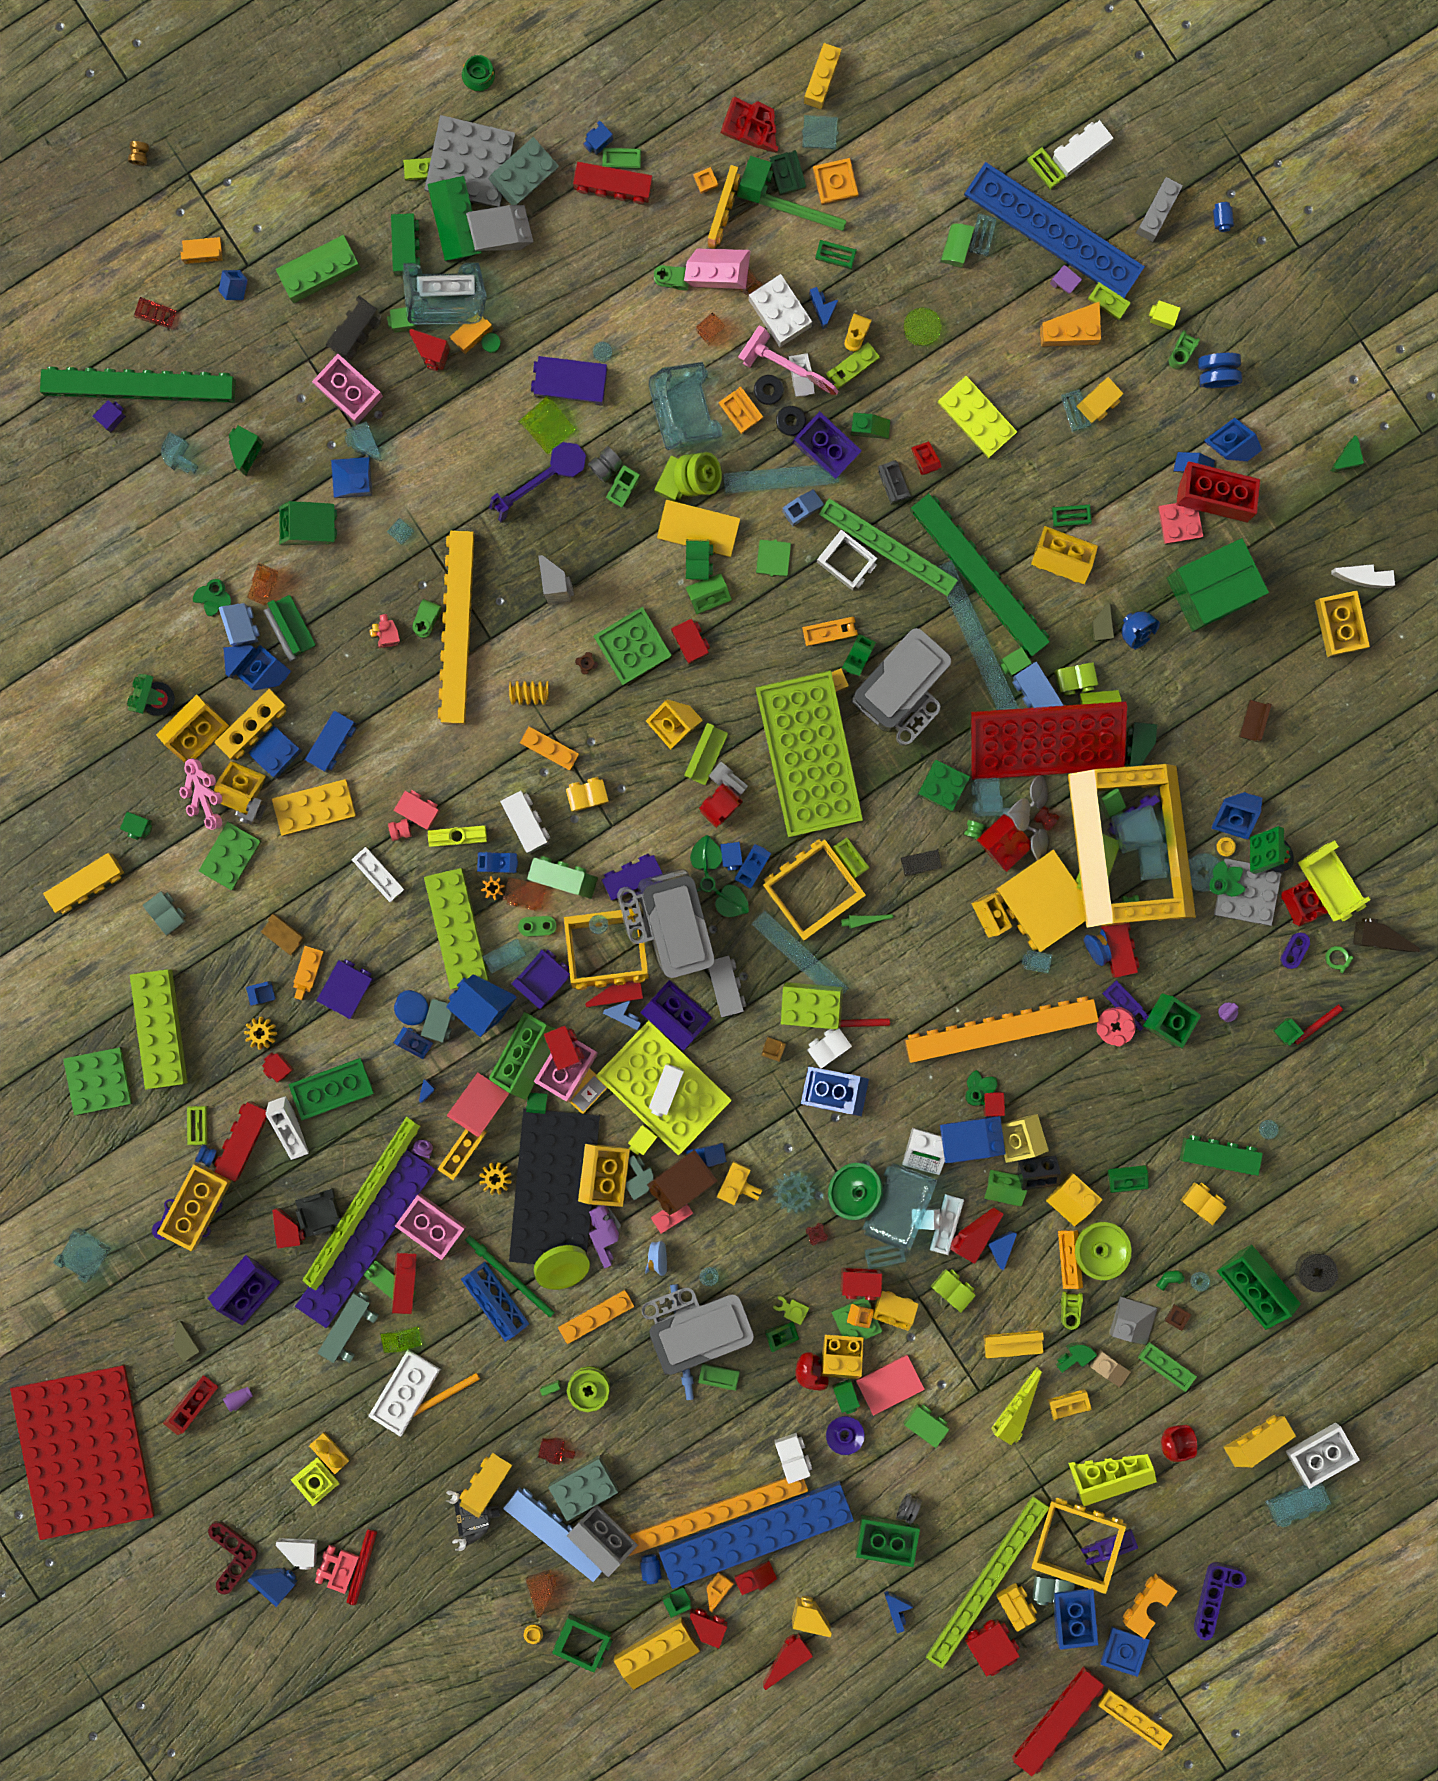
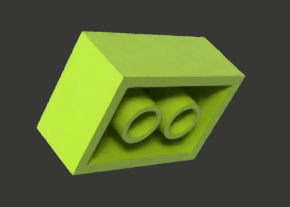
[781,982,843,1029]

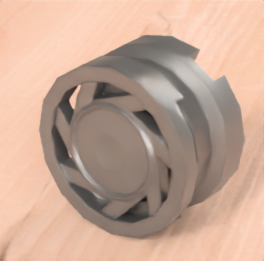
[896,1493,922,1525]

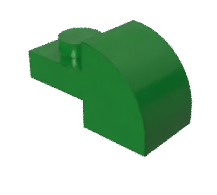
[1055,1342,1097,1373]

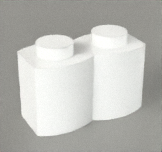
[807,1029,852,1069]

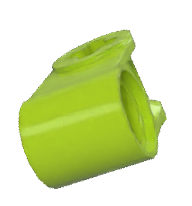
[1061,1291,1083,1330]

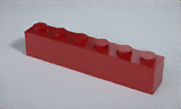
[1012,1666,1104,1776]

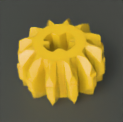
[244,1017,277,1050]
[479,1162,512,1195]

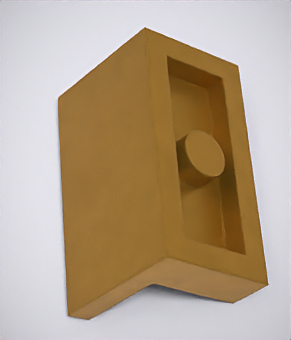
[261,914,305,956]

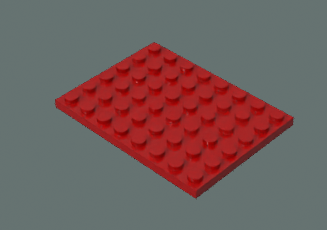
[10,1364,155,1540]

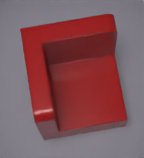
[983,1092,1005,1117]

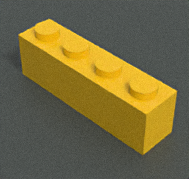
[43,853,124,914]

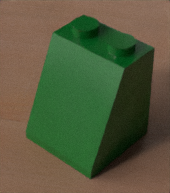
[279,501,337,545]

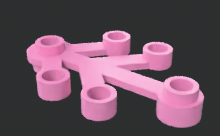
[180,758,222,830]

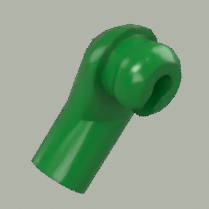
[1156,1270,1185,1291]

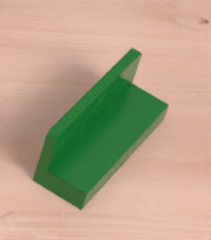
[267,595,316,656]

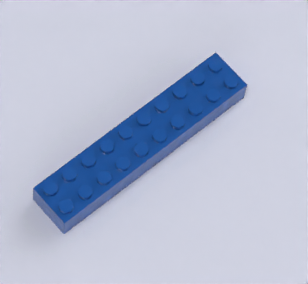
[659,1481,854,1589]

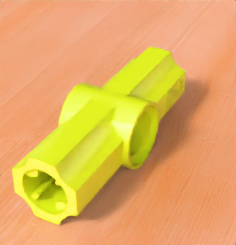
[428,825,487,847]

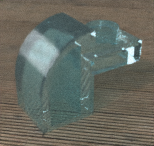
[161,432,198,474]

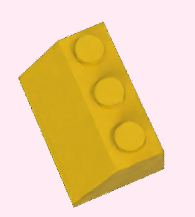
[1031,526,1098,585]
[156,695,229,763]

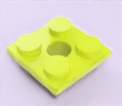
[291,1457,340,1506]

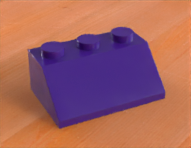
[640,980,712,1051]
[208,1255,280,1326]

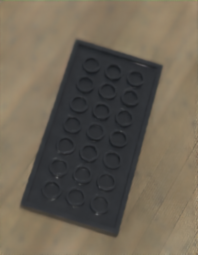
[509,1108,600,1264]

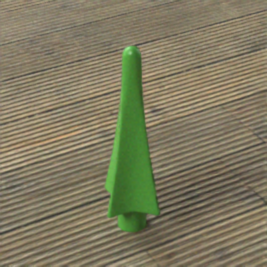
[841,914,894,929]

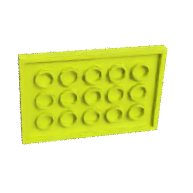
[596,1020,732,1156]

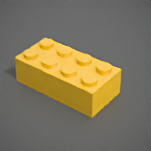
[157,1163,231,1251]

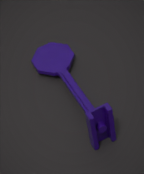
[489,442,586,523]

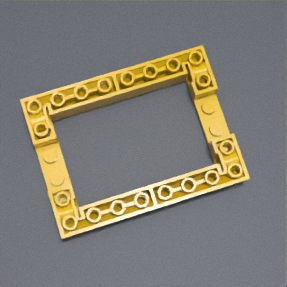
[1068,764,1196,927]

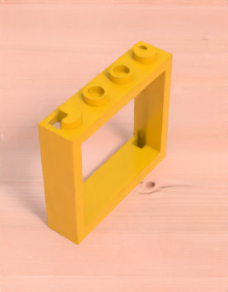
[763,839,865,941]
[564,909,649,990]
[1031,1498,1126,1594]

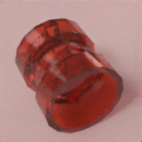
[1033,805,1060,831]

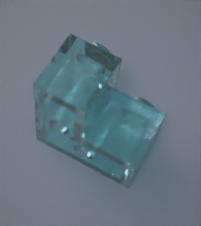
[971,778,1003,818]

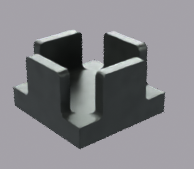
[295,1188,342,1237]

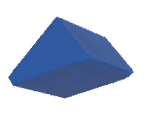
[419,1078,436,1103]

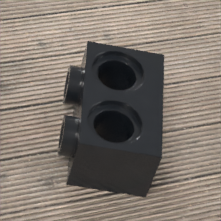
[1017,1156,1061,1190]

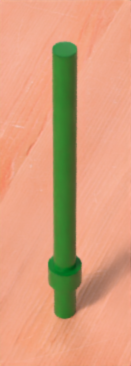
[464,1235,555,1318]

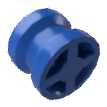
[195,1144,217,1168]

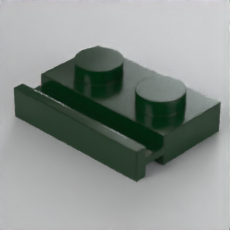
[769,150,806,196]

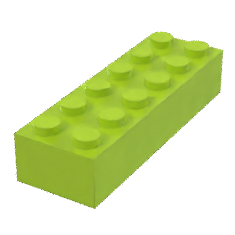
[424,868,489,989]
[130,969,188,1089]

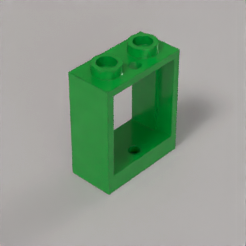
[552,1614,613,1673]

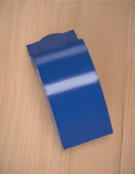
[735,844,771,889]
[477,852,518,873]

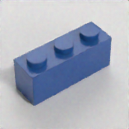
[305,711,357,773]

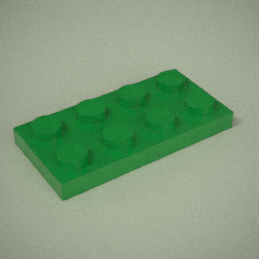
[288,1058,374,1121]

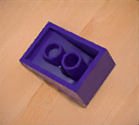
[792,411,862,479]

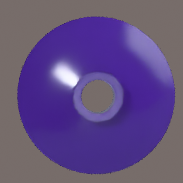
[826,1416,865,1455]

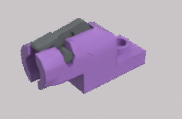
[589,1205,621,1269]

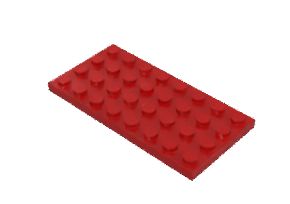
[971,701,1127,780]

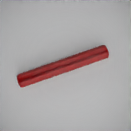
[346,1529,377,1605]

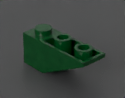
[1125,722,1157,767]

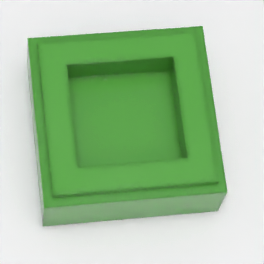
[540,1380,561,1396]

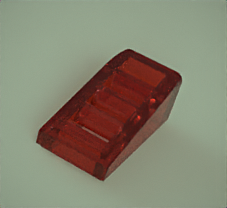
[133,297,177,329]

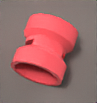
[388,818,412,841]

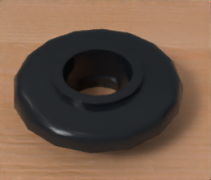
[754,375,784,405]
[776,406,806,436]

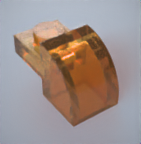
[247,563,278,605]

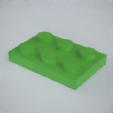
[199,821,261,891]

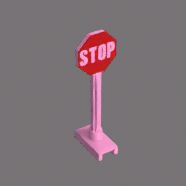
[738,325,839,395]

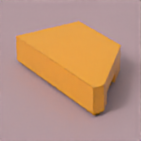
[707,1572,734,1612]

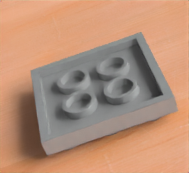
[1214,859,1281,926]

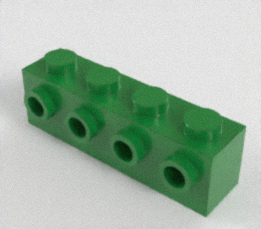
[1179,1135,1263,1176]

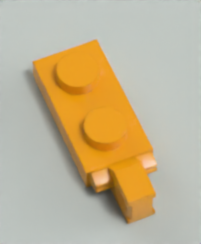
[293,946,324,1000]

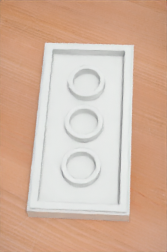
[368,1349,441,1437]

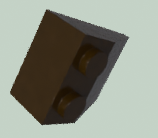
[1353,918,1420,952]

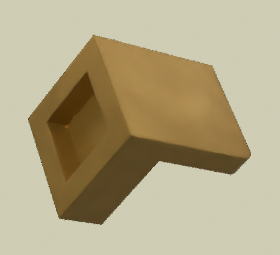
[761,1037,786,1062]

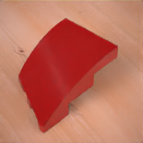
[720,97,778,153]

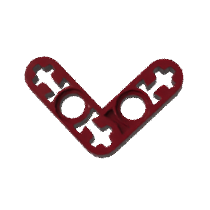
[208,1521,258,1595]

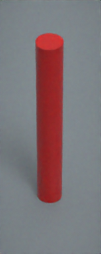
[1295,1004,1343,1045]
[840,1018,890,1027]

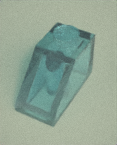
[344,421,383,462]

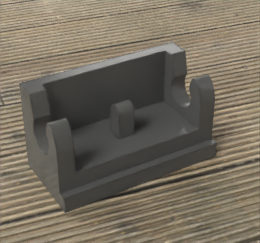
[877,460,911,505]

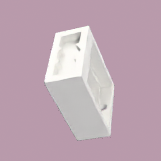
[817,530,877,590]
[649,1063,684,1117]

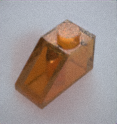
[526,1570,557,1618]

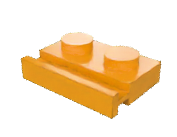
[718,386,763,434]

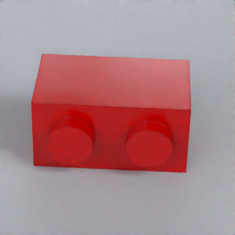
[671,618,710,665]

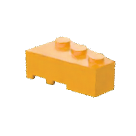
[1040,301,1101,347]

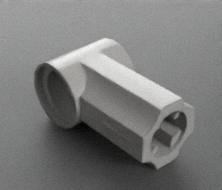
[708,761,748,797]

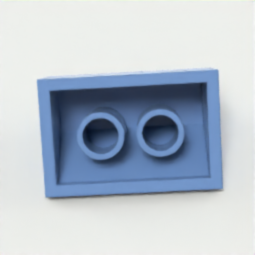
[1012,662,1064,708]

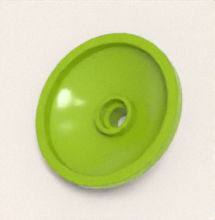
[1075,1222,1131,1280]

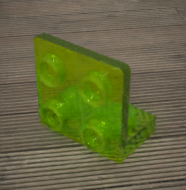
[518,397,575,454]

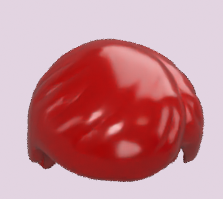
[795,1352,829,1391]
[1160,1425,1197,1462]

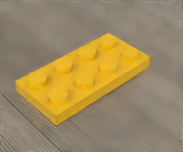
[708,165,741,249]
[272,779,356,836]

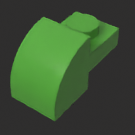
[606,465,641,508]

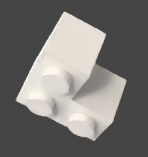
[775,1433,812,1484]

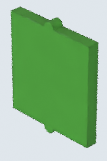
[756,539,791,577]

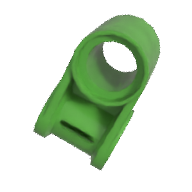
[654,265,689,290]
[1168,330,1200,369]
[412,599,442,638]

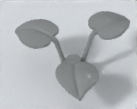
[1001,775,1049,860]

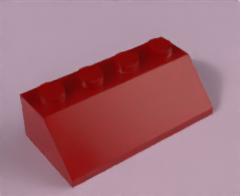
[1176,461,1260,523]

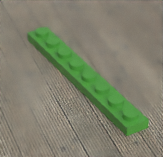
[819,498,958,597]

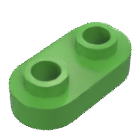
[518,916,557,936]

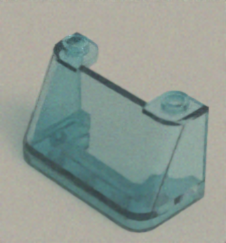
[402,263,487,324]
[649,362,722,450]
[862,1163,937,1253]

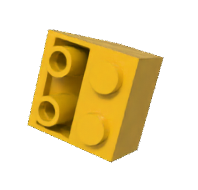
[820,1335,864,1379]

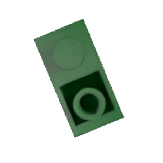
[832,1379,860,1414]

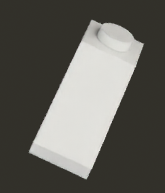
[266,1096,309,1160]

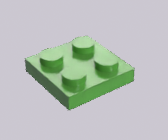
[831,1297,882,1340]

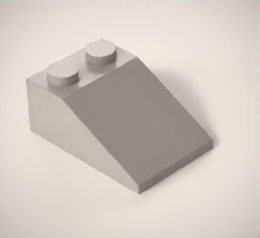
[466,205,533,251]

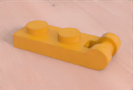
[802,617,858,647]

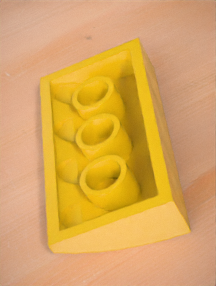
[657,500,740,557]

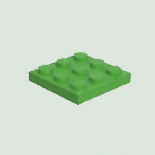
[593,607,672,685]
[63,1047,132,1115]

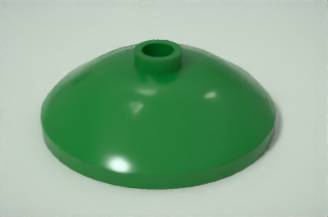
[828,1163,883,1221]

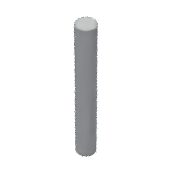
[264,608,297,662]

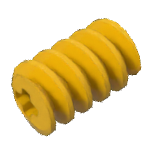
[509,681,549,705]

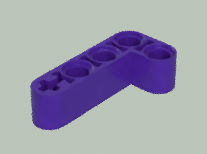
[1194,1562,1246,1640]

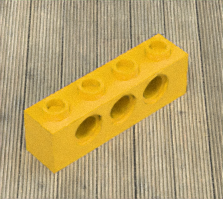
[214,689,288,760]

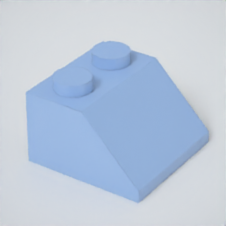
[219,603,260,646]

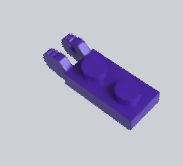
[1102,980,1148,1031]
[1081,1529,1138,1565]

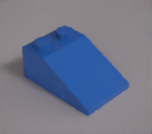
[801,1066,869,1117]
[940,1116,1005,1163]
[1054,1588,1098,1650]

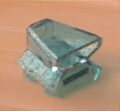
[1111,805,1162,854]

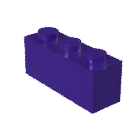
[602,853,663,901]

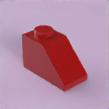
[272,1208,305,1248]

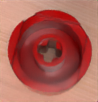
[699,783,743,828]

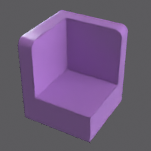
[1050,265,1082,294]

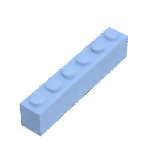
[503,1487,602,1582]

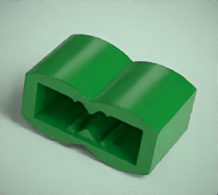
[686,539,713,580]

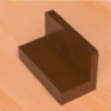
[1239,700,1272,742]

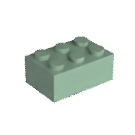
[488,137,559,205]
[548,1455,619,1521]

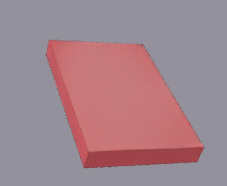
[447,1072,509,1137]
[856,1354,925,1416]

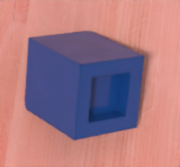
[219,270,248,300]
[246,981,275,1006]

